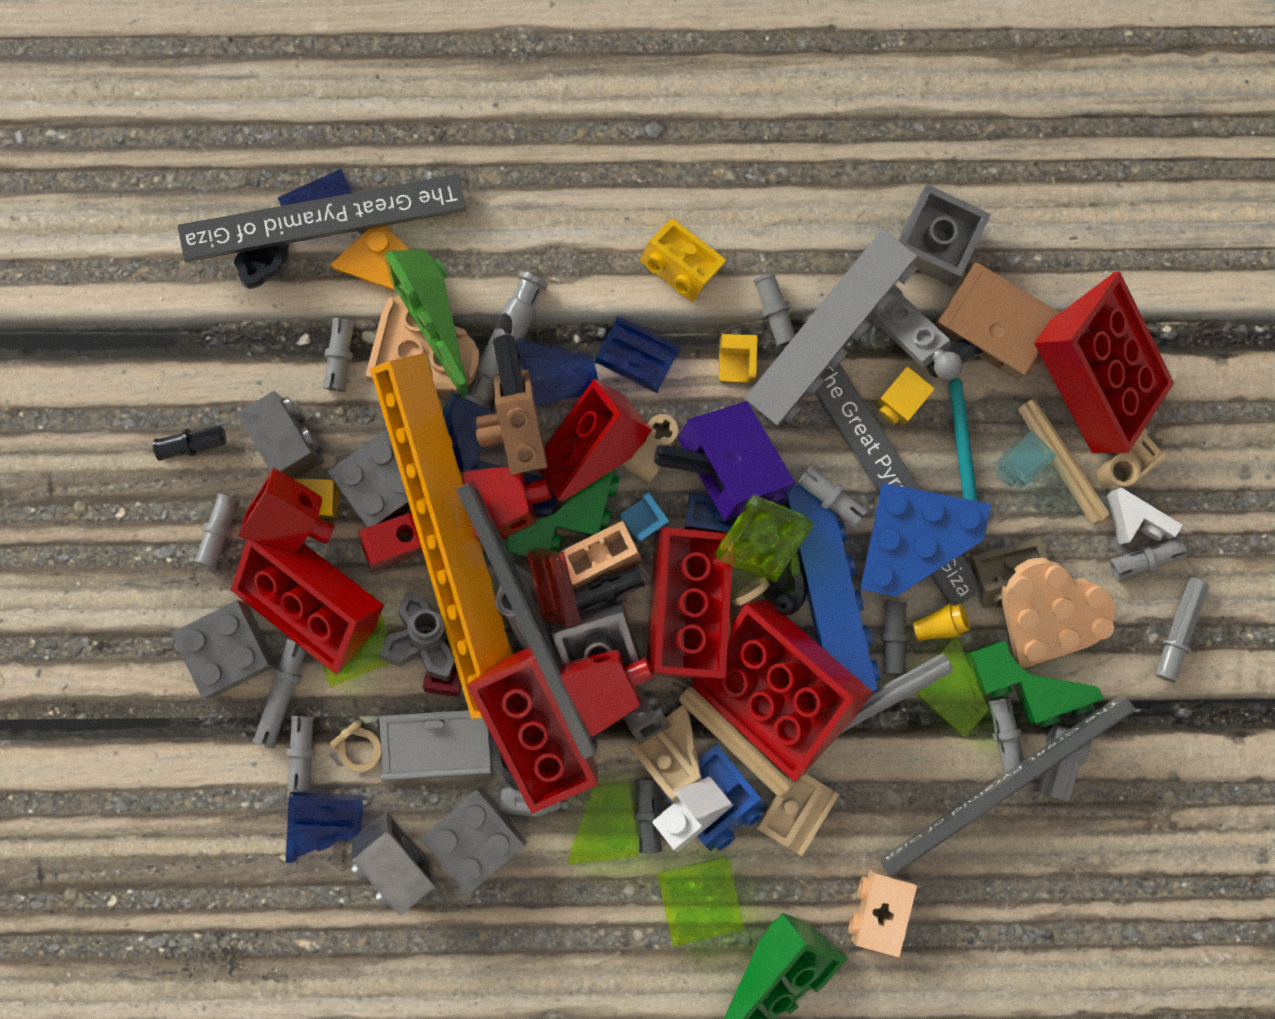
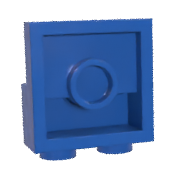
[662,744,766,851]

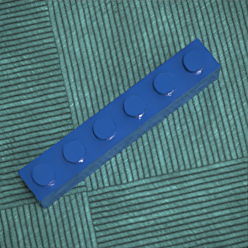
[785,478,881,691]

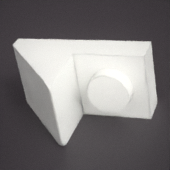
[1107,487,1182,545]
[652,776,733,852]

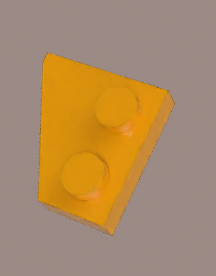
[330,226,409,293]

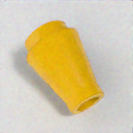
[913,603,970,641]

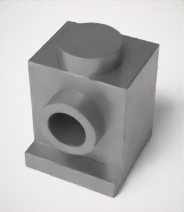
[623,686,670,745]

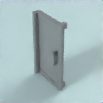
[379,710,492,782]

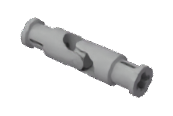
[463,271,548,412]

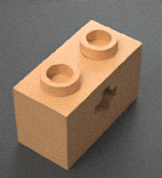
[558,520,643,589]
[848,869,917,957]

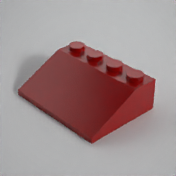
[1034,271,1174,453]
[691,599,873,782]

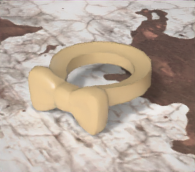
[730,575,769,608]
[330,720,382,772]

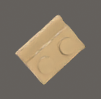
[756,773,840,857]

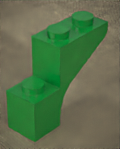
[506,469,620,563]
[964,641,1104,727]

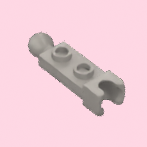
[869,285,963,380]

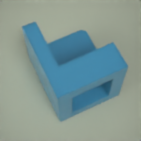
[619,492,669,545]

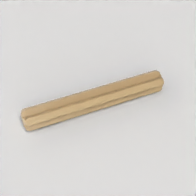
[1018,399,1109,524]
[679,687,792,798]

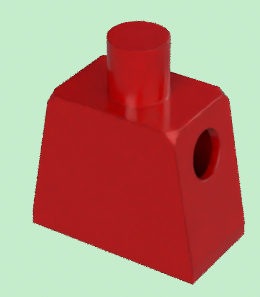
[461,466,552,544]
[238,468,335,553]
[359,512,423,573]
[560,650,654,738]

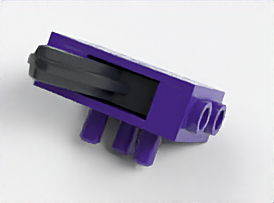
[654,401,796,521]

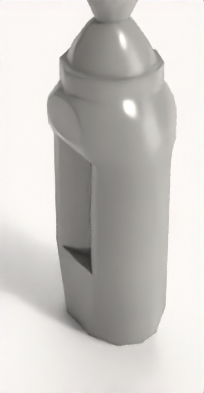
[500,787,569,817]

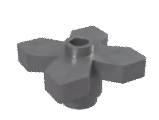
[380,592,455,681]

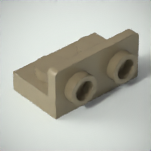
[971,539,1050,608]

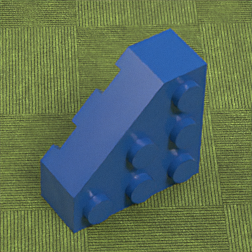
[860,483,991,597]

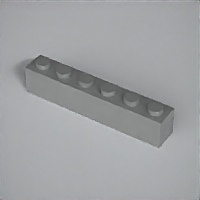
[744,229,918,425]

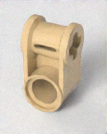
[620,414,678,484]
[1097,427,1169,491]

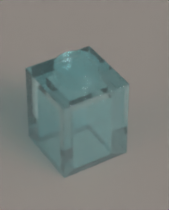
[993,430,1057,489]

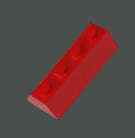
[647,527,734,679]
[231,540,384,674]
[467,647,598,814]

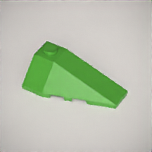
[384,250,468,398]

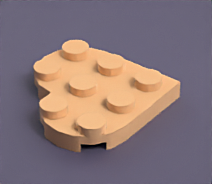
[365,294,479,395]
[1002,557,1115,669]

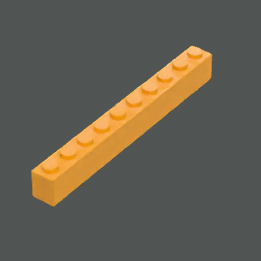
[370,353,513,719]

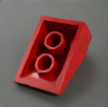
[538,379,653,502]

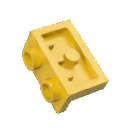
[640,218,727,302]

